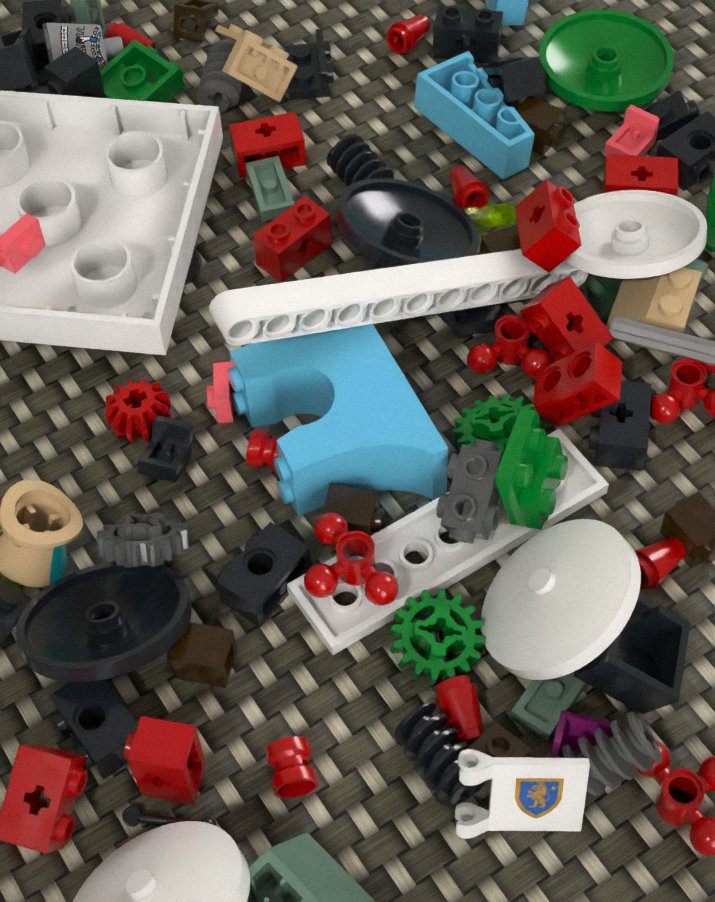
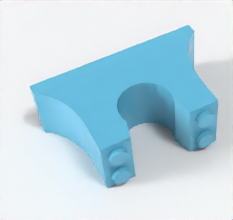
[227,324,448,516]

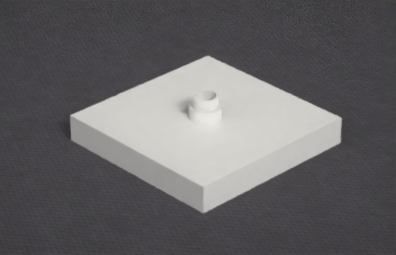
[0,90,223,355]

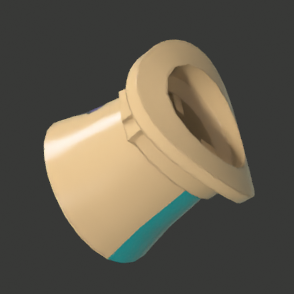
[0,479,83,587]

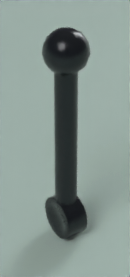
[122,806,217,827]

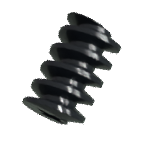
[326,134,394,187]
[394,702,489,805]

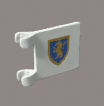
[455,749,590,839]

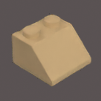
[605,267,702,356]

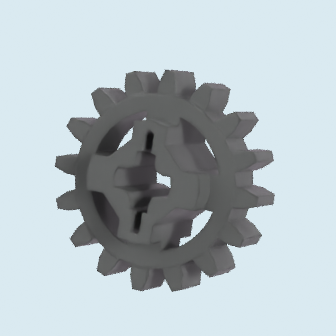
[97,512,189,568]

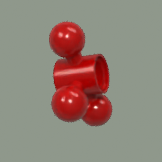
[467,315,552,379]
[650,358,715,424]
[304,512,399,606]
[638,741,715,856]

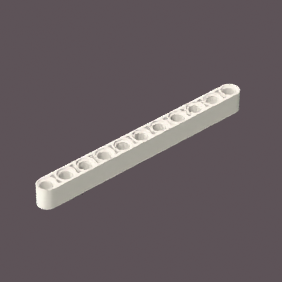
[209,249,588,346]

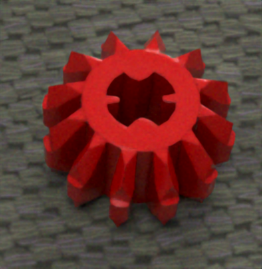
[105,376,171,444]

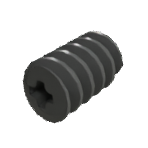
[197,42,243,114]
[562,711,663,802]

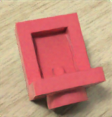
[604,105,659,156]
[0,213,46,274]
[206,361,234,423]

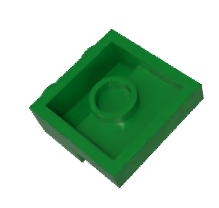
[100,39,186,103]
[494,408,568,530]

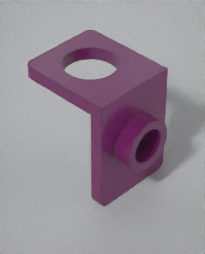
[550,710,613,758]

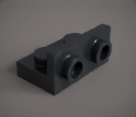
[284,29,334,100]

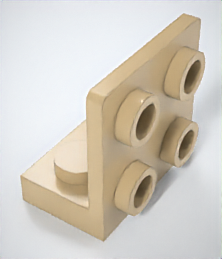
[215,24,298,102]

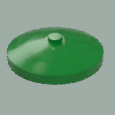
[539,9,674,112]

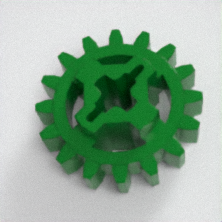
[453,394,541,453]
[389,589,485,685]

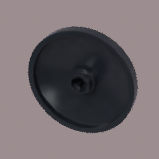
[335,178,480,267]
[15,561,192,682]

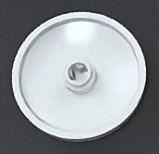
[565,190,707,279]
[481,519,641,680]
[73,821,250,902]

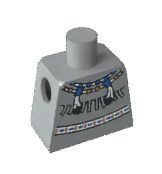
[42,23,124,70]

